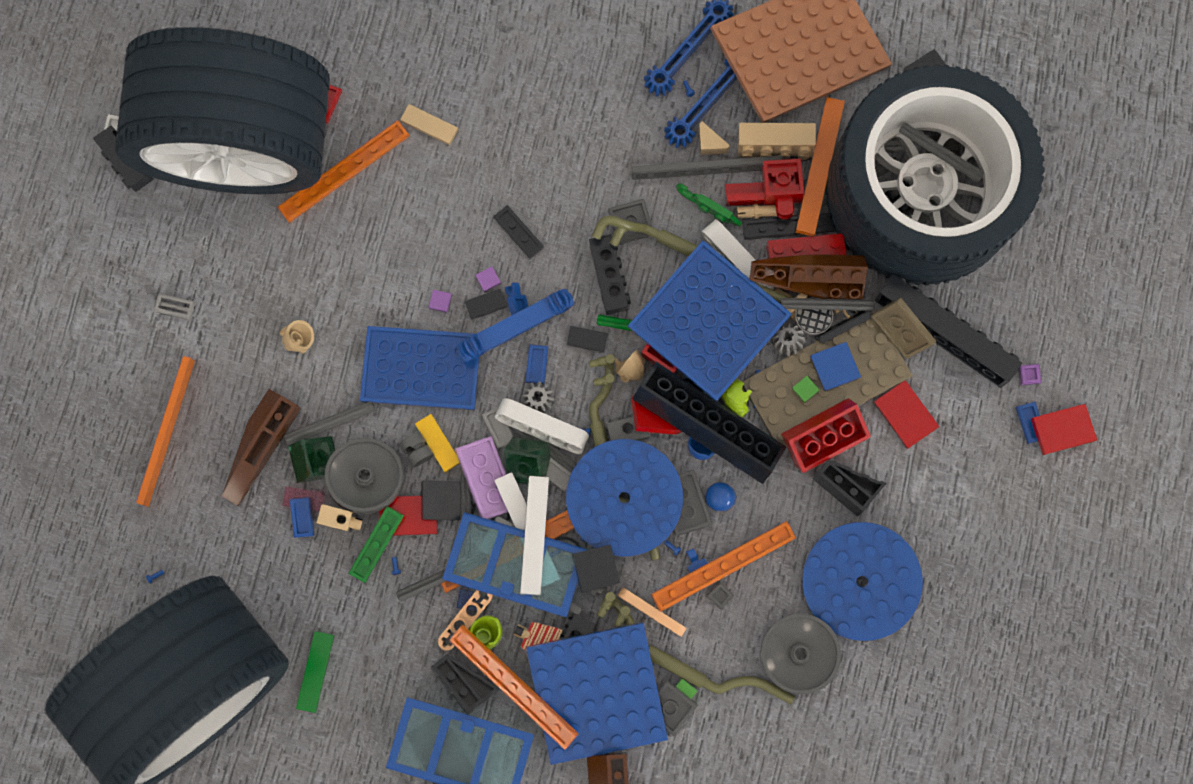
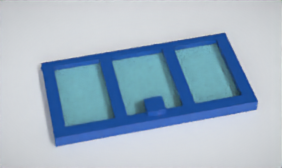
[442,512,588,618]
[386,697,534,784]

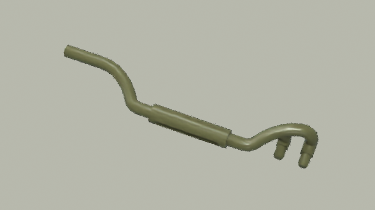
[592,215,789,303]
[589,354,661,561]
[597,592,795,705]

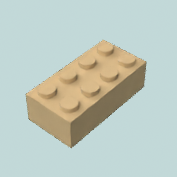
[738,123,816,160]

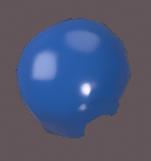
[687,437,715,460]
[705,482,737,511]

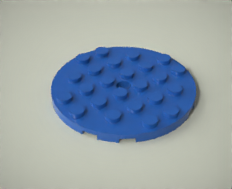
[566,439,683,556]
[803,522,923,641]

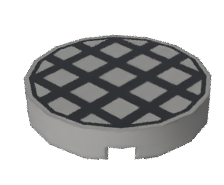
[795,297,833,336]

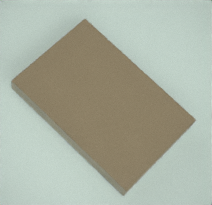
[871,297,936,359]

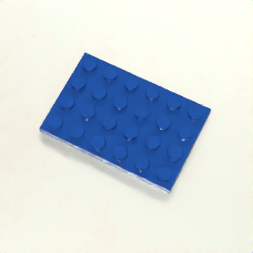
[360,326,480,410]

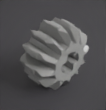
[772,323,805,357]
[522,382,554,413]

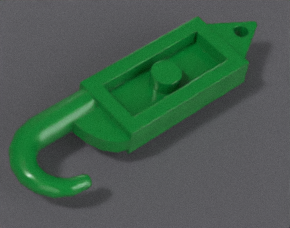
[676,183,742,227]

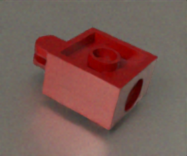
[761,159,804,220]

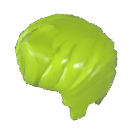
[721,378,752,417]
[469,615,503,650]

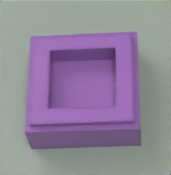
[476,267,501,292]
[429,290,452,313]
[1019,364,1041,385]

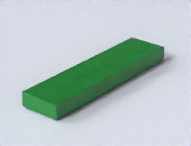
[348,506,405,583]
[296,631,335,713]

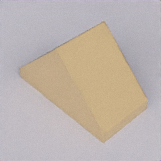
[699,121,730,155]

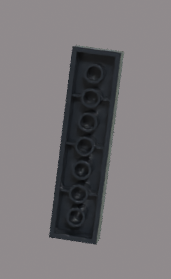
[874,274,1022,388]
[632,362,787,484]

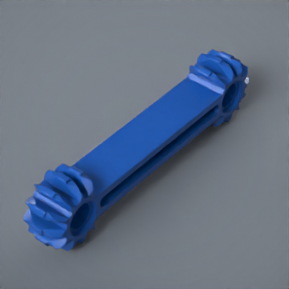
[644,0,734,97]
[664,59,737,148]
[456,289,575,362]

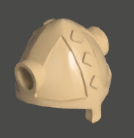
[279,320,314,354]
[614,350,645,382]

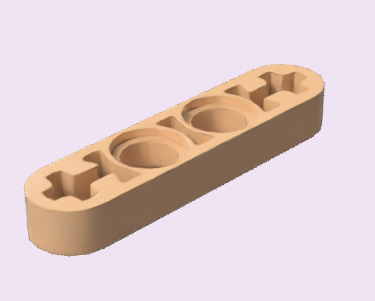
[617,587,687,637]
[438,590,493,651]

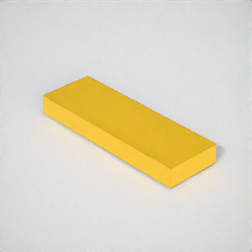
[415,414,460,473]

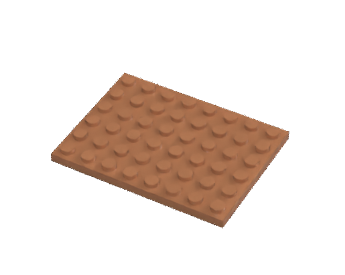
[710,0,892,123]

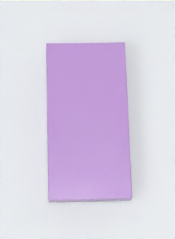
[455,436,508,519]

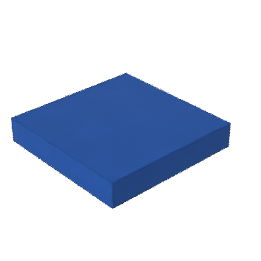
[810,342,861,392]

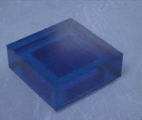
[456,589,478,612]

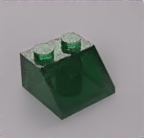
[288,436,335,483]
[504,437,550,485]

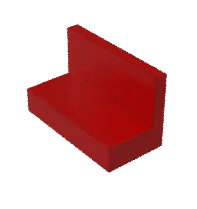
[725,182,765,207]

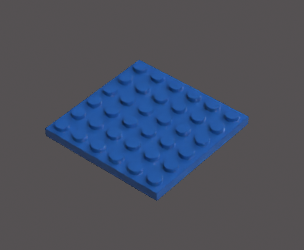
[628,240,792,402]
[526,622,668,765]

